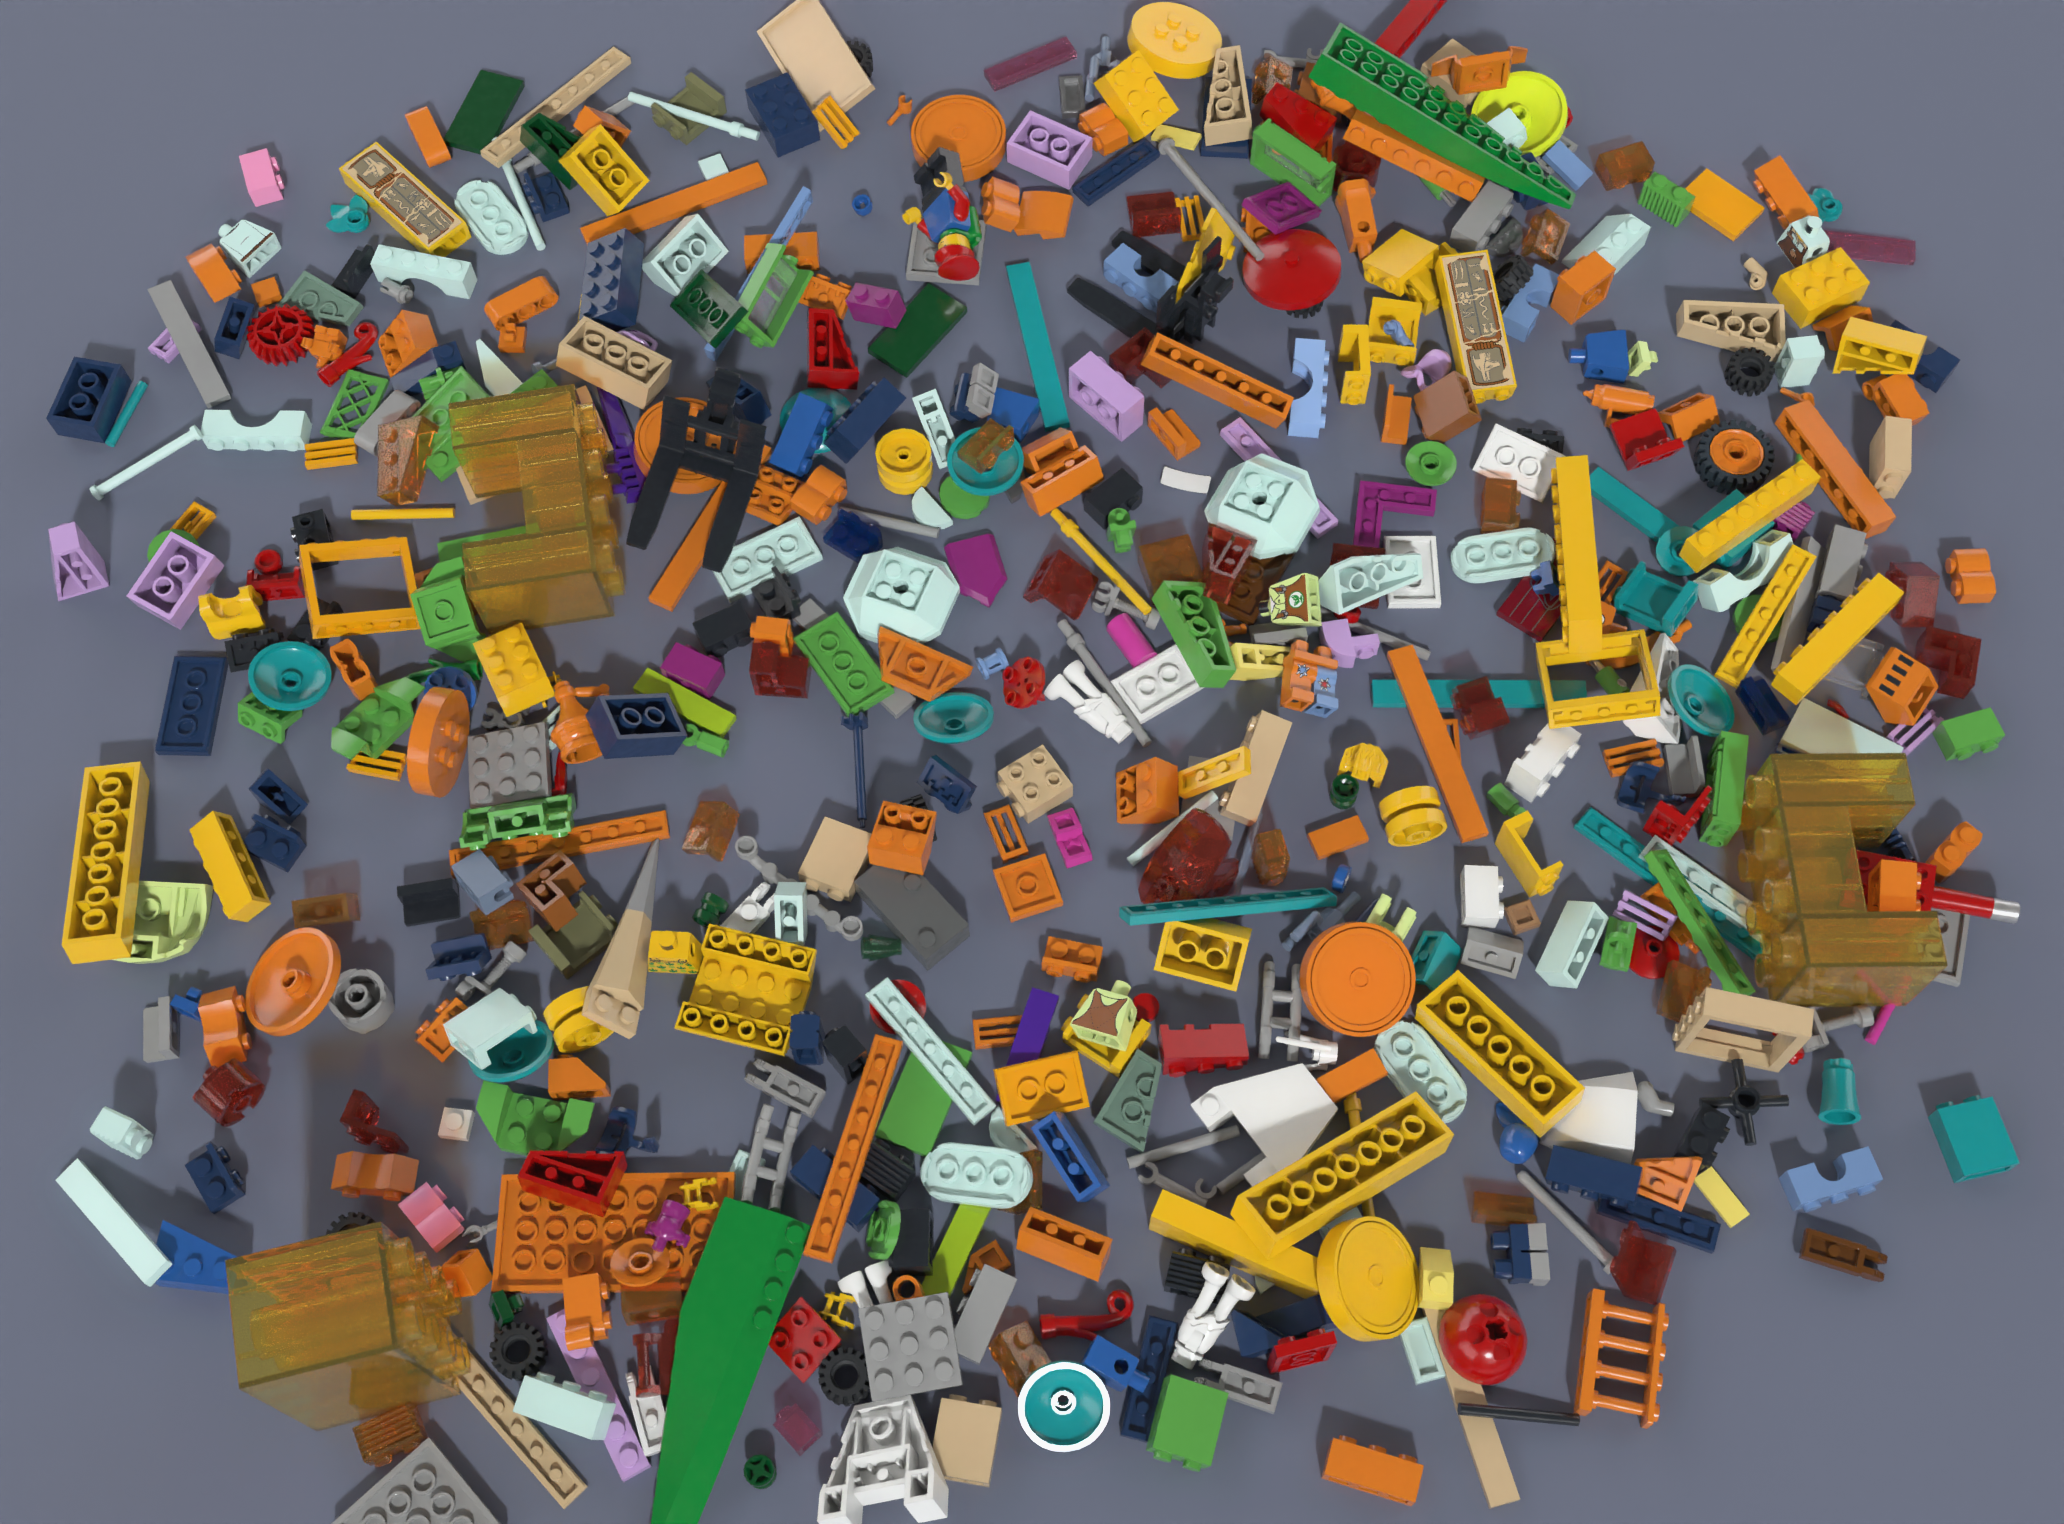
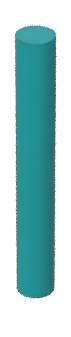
[105,381,148,447]

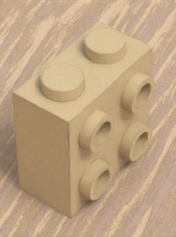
[996,744,1073,824]

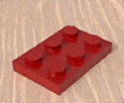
[1267,1329,1337,1375]

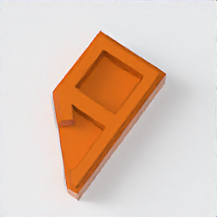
[962,1239,1011,1295]

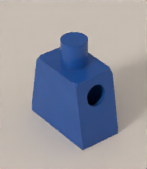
[1568,330,1629,384]
[987,387,1040,443]
[1081,1335,1151,1393]

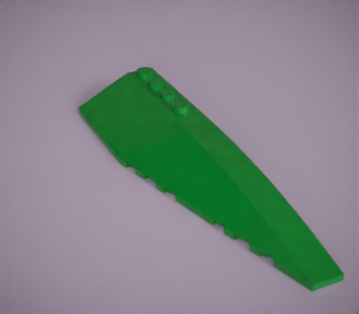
[1308,23,1576,209]
[651,1197,812,1524]

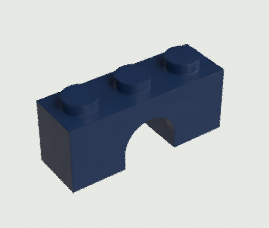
[1890,320,1960,393]

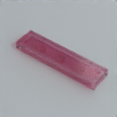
[984,37,1077,92]
[1823,230,1916,266]

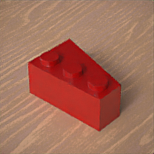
[1259,82,1337,153]
[807,308,860,390]
[1158,1024,1249,1077]
[517,1151,628,1218]

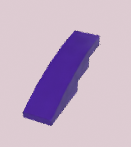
[996,987,1059,1103]

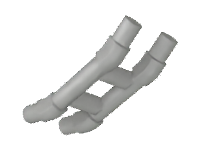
[1258,961,1302,1062]
[741,1103,802,1213]

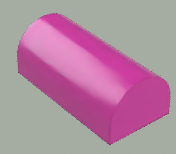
[1106,613,1157,668]

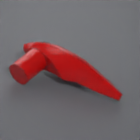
[551,752,567,796]

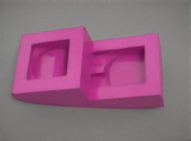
[1047,808,1093,869]

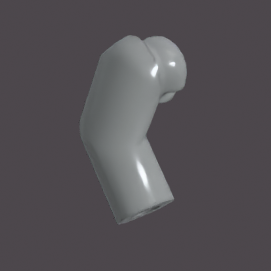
[1637,1081,1674,1117]

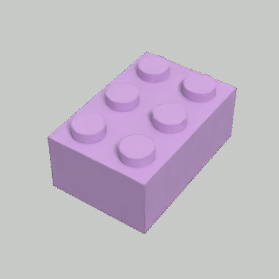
[1006,110,1093,190]
[1069,351,1144,442]
[127,531,224,630]

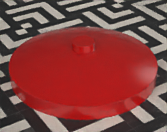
[1242,229,1341,311]

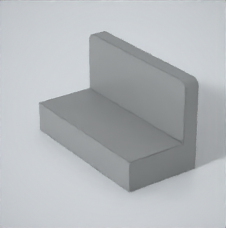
[1248,623,1308,647]
[1663,735,1705,798]
[1460,926,1524,979]
[143,996,179,1063]

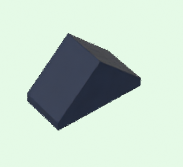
[248,768,308,825]
[1231,1309,1287,1358]

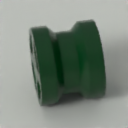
[743,1454,777,1489]

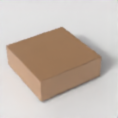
[1504,899,1541,935]

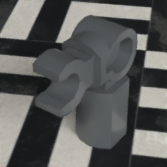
[481,707,531,731]

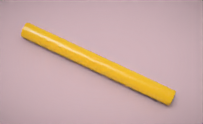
[351,508,455,520]

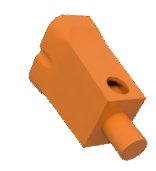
[1335,178,1378,263]

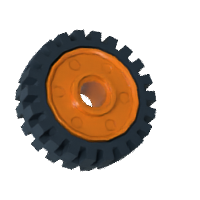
[1694,420,1775,495]

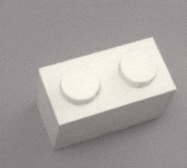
[1460,865,1504,928]

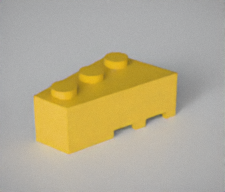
[1832,317,1927,374]

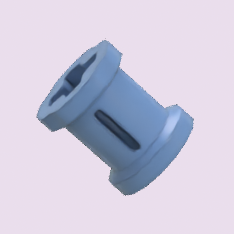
[976,648,1009,680]

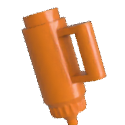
[1583,384,1655,428]

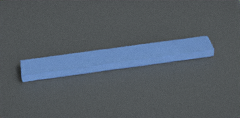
[704,186,813,361]

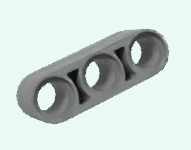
[354,390,421,457]

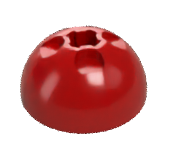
[1439,1294,1527,1385]

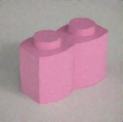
[398,1182,465,1253]

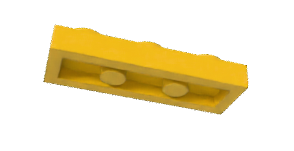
[1178,746,1251,799]

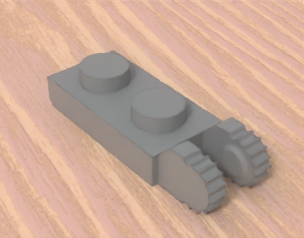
[744,1058,826,1118]
[1194,1359,1283,1414]

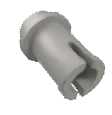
[380,278,413,304]

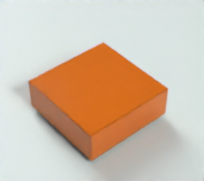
[251,277,283,308]

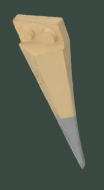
[581,838,659,1039]

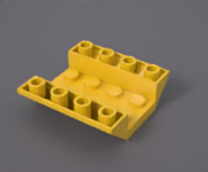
[674,924,817,1056]

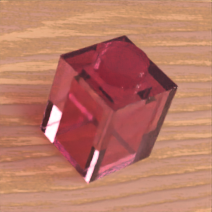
[773,1403,823,1456]

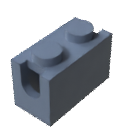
[451,849,514,916]

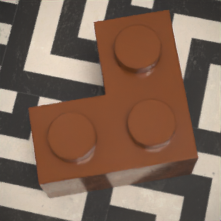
[516,850,587,932]

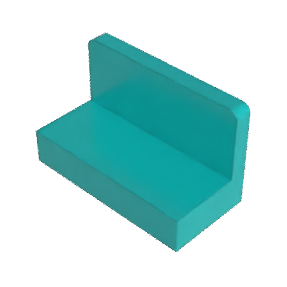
[1411,931,1463,991]

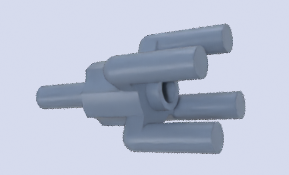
[1085,36,1121,102]
[1282,892,1361,951]

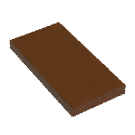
[1213,550,1296,626]

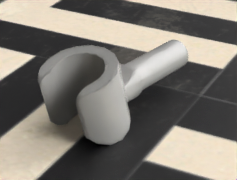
[462,1220,498,1248]

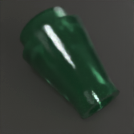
[861,934,902,962]

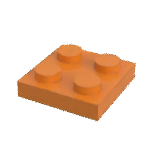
[993,853,1063,923]

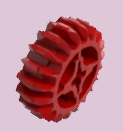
[247,303,315,367]

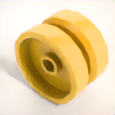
[875,428,933,495]
[1378,786,1447,847]
[543,986,614,1054]

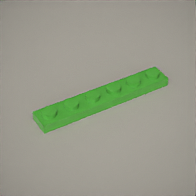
[423,369,559,483]
[1644,849,1756,996]

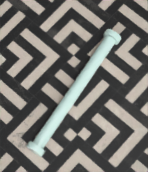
[90,425,203,500]

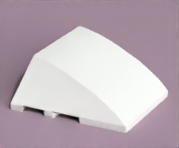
[1539,1072,1638,1164]

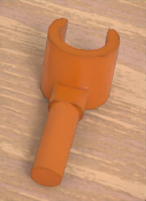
[887,95,912,126]
[1780,387,1815,406]

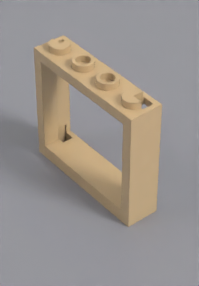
[1672,987,1814,1072]

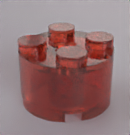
[1332,140,1381,192]
[192,1058,265,1127]

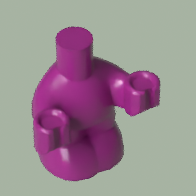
[644,1200,691,1252]

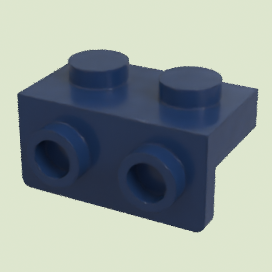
[426,933,492,981]

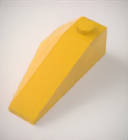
[1176,207,1236,303]

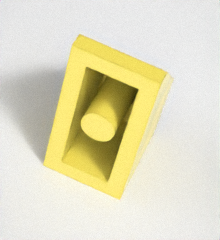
[1418,1247,1454,1310]

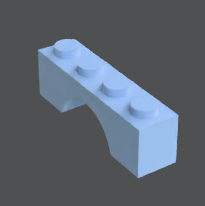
[1288,338,1330,438]

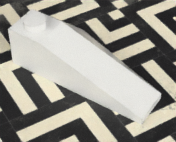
[1623,633,1682,744]

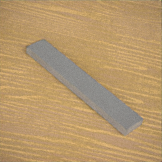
[147,280,231,408]
[1771,536,1826,672]
[793,599,916,719]

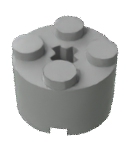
[328,968,395,1034]

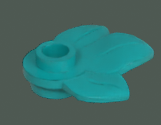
[1808,188,1843,223]
[326,195,370,233]

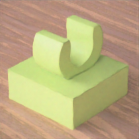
[1628,341,1658,377]

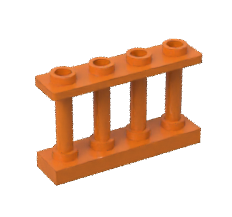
[1573,1288,1669,1429]

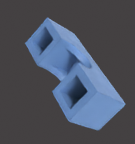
[1103,243,1179,313]
[1501,264,1559,343]
[1779,1146,1883,1212]

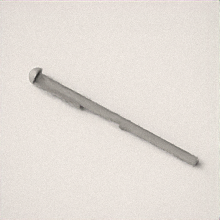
[1158,138,1264,261]

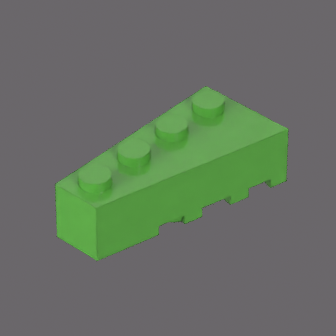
[1152,581,1236,688]

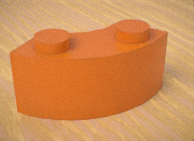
[185,243,242,303]
[198,986,252,1069]
[331,1151,419,1201]

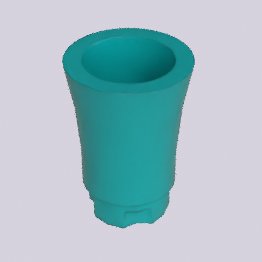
[1818,1058,1861,1125]

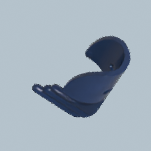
[1617,761,1687,814]
[594,1106,660,1154]

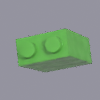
[1146,1374,1229,1472]

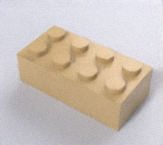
[556,316,672,410]

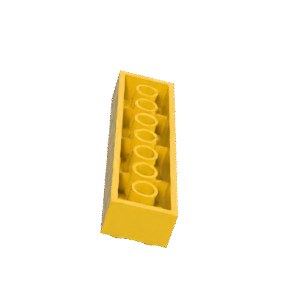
[1551,455,1602,654]
[61,761,150,964]
[1230,1091,1454,1260]

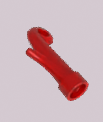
[317,322,378,387]
[1039,1289,1134,1341]

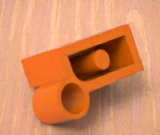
[1862,374,1930,426]
[562,1273,613,1351]

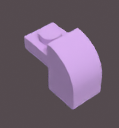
[1319,619,1380,668]

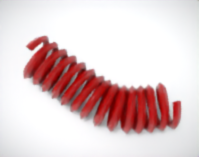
[1827,699,1849,719]

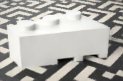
[1504,724,1581,803]

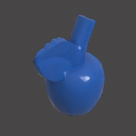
[1496,1102,1538,1164]

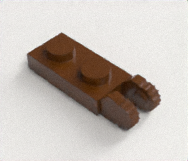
[1799,1228,1888,1282]

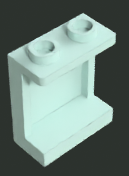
[443,988,538,1070]

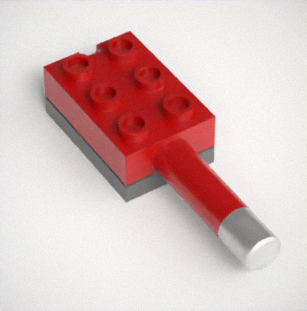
[1836,848,2021,928]

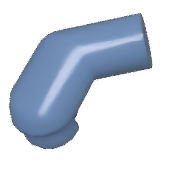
[1383,320,1414,347]

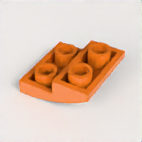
[1014,191,1074,240]
[746,464,805,526]

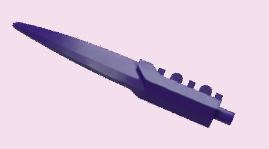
[597,387,647,504]

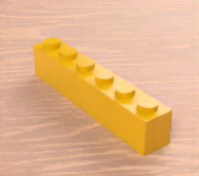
[1679,459,1821,573]
[1771,573,1905,705]

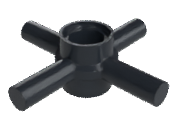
[1699,1059,1789,1146]

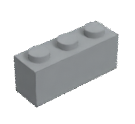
[1449,180,1514,253]
[1814,524,1868,602]
[954,1264,1017,1365]

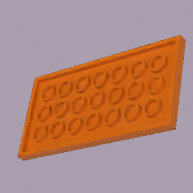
[491,1172,736,1294]

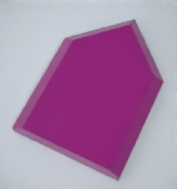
[944,533,1007,608]

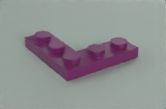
[1352,480,1437,555]

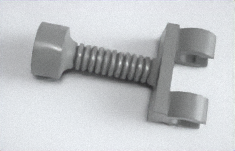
[1091,582,1161,630]
[455,941,527,1001]
[1803,1003,1874,1053]

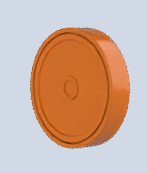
[911,95,1006,182]
[634,397,737,494]
[407,687,470,798]
[1299,922,1416,1037]

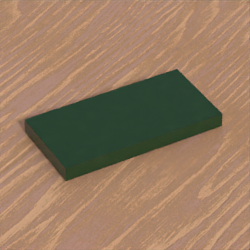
[443,70,525,155]
[670,269,749,349]
[868,283,967,378]

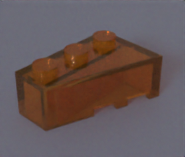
[377,415,439,506]

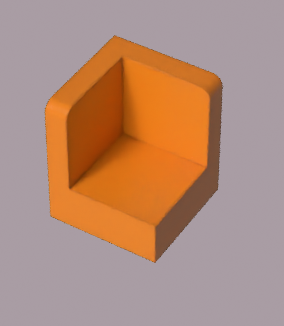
[439,1248,493,1298]

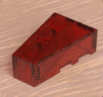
[1202,523,1258,605]

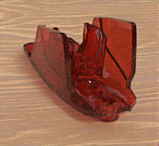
[1138,808,1239,923]

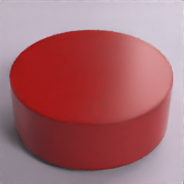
[254,549,283,575]
[1333,607,1361,624]
[1132,993,1159,1022]

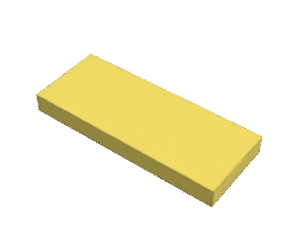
[1151,124,1202,151]
[1694,1166,1750,1228]

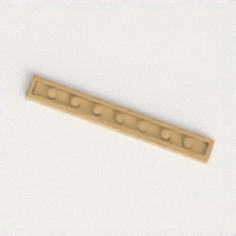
[480,46,631,168]
[1418,1266,1520,1509]
[411,1311,588,1509]

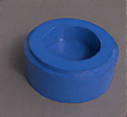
[1332,864,1352,893]

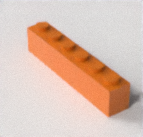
[1343,109,1485,202]
[1141,332,1294,429]
[1775,399,1896,539]

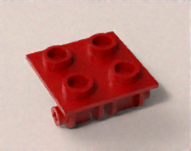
[768,1296,842,1383]

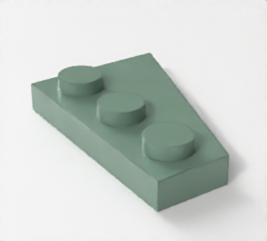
[278,270,364,326]
[1093,1049,1162,1153]

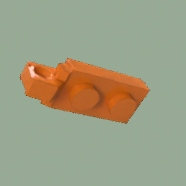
[1640,882,1701,954]

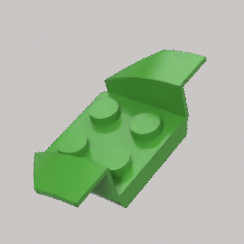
[410,556,486,662]
[331,677,425,760]
[476,1081,595,1156]

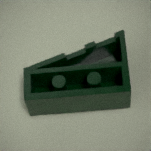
[520,113,582,190]

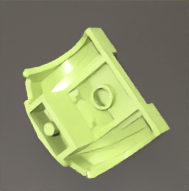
[112,881,213,964]

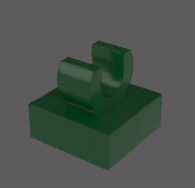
[488,1290,524,1331]

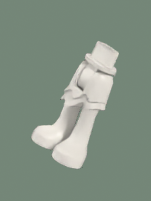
[1044,660,1133,744]
[838,1260,894,1317]
[1171,1261,1256,1369]

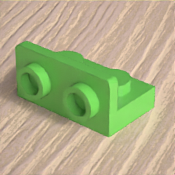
[238,692,302,744]

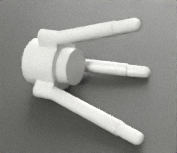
[1276,1031,1338,1071]

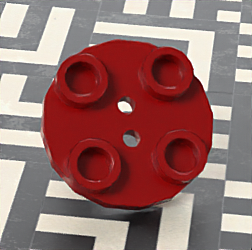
[1002,656,1045,709]

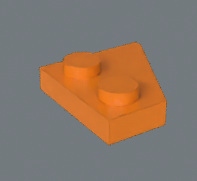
[1634,1156,1703,1212]

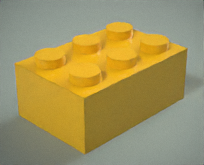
[1093,50,1179,143]
[558,124,650,216]
[1772,247,1870,329]
[472,622,554,717]
[1154,918,1252,991]

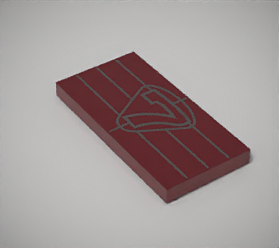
[1496,538,1565,642]

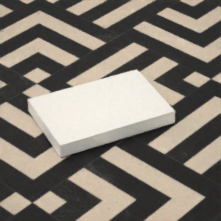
[1472,424,1566,503]
[1383,536,1441,608]
[1111,644,1205,725]

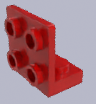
[1610,408,1684,471]
[1642,785,1713,846]

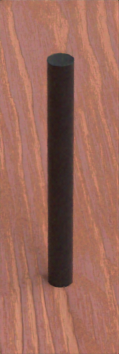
[1457,1403,1580,1426]

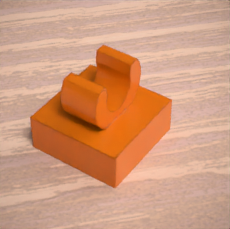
[498,323,527,353]

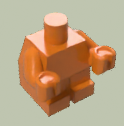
[301,325,348,369]

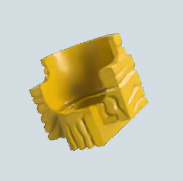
[1337,743,1388,789]

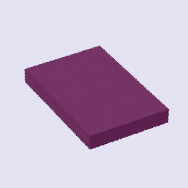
[1242,181,1322,235]

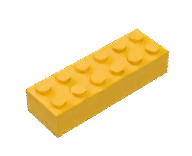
[1415,970,1585,1138]

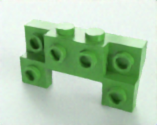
[459,793,577,850]

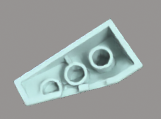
[1319,553,1423,615]

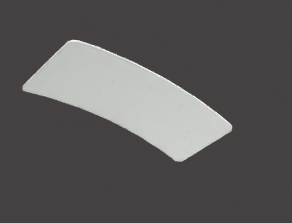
[1161,467,1211,493]

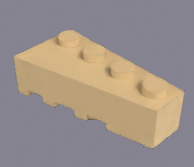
[1204,45,1253,146]
[1676,300,1786,363]
[1219,710,1293,827]

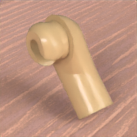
[1744,257,1768,290]

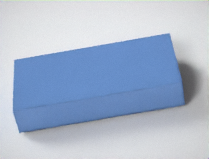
[1542,140,1593,191]

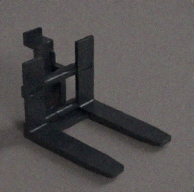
[1067,231,1234,349]
[626,368,767,573]

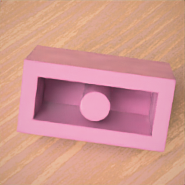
[239,148,285,207]

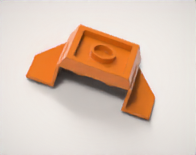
[1431,46,1528,95]

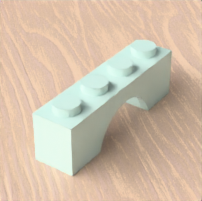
[370,244,477,299]
[201,410,312,451]
[1693,529,1793,612]

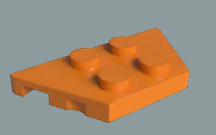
[877,626,973,702]

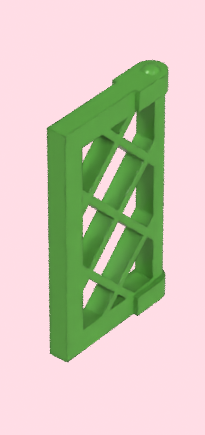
[320,370,389,439]

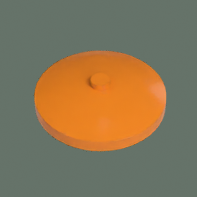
[245,927,341,1036]

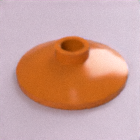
[610,1238,670,1287]

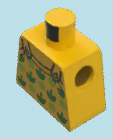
[648,931,703,974]

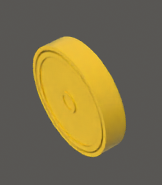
[1127,2,1222,79]
[1317,1216,1419,1342]

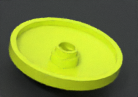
[1471,71,1568,157]

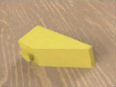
[1230,643,1291,681]

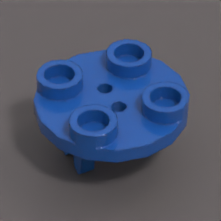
[424,666,478,712]

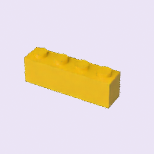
[189,811,271,922]

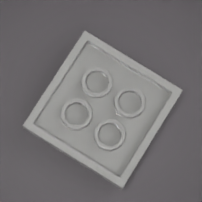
[906,216,987,285]
[468,722,552,809]
[858,1292,963,1402]

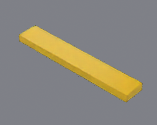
[1714,544,1817,689]

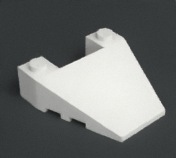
[1191,1063,1338,1187]
[817,1395,949,1524]

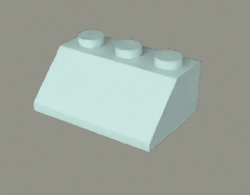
[642,214,729,297]
[1561,214,1651,275]

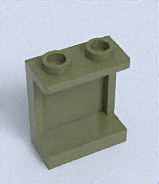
[651,72,727,145]
[529,890,618,980]

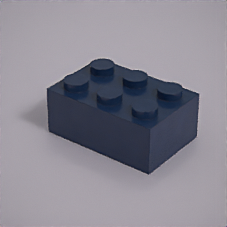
[745,72,820,158]
[46,356,132,443]
[824,377,906,464]
[586,693,687,759]

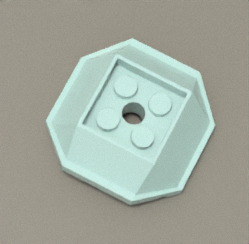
[1204,453,1320,559]
[843,547,960,644]

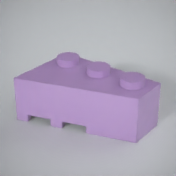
[48,521,109,601]

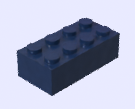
[579,228,644,332]

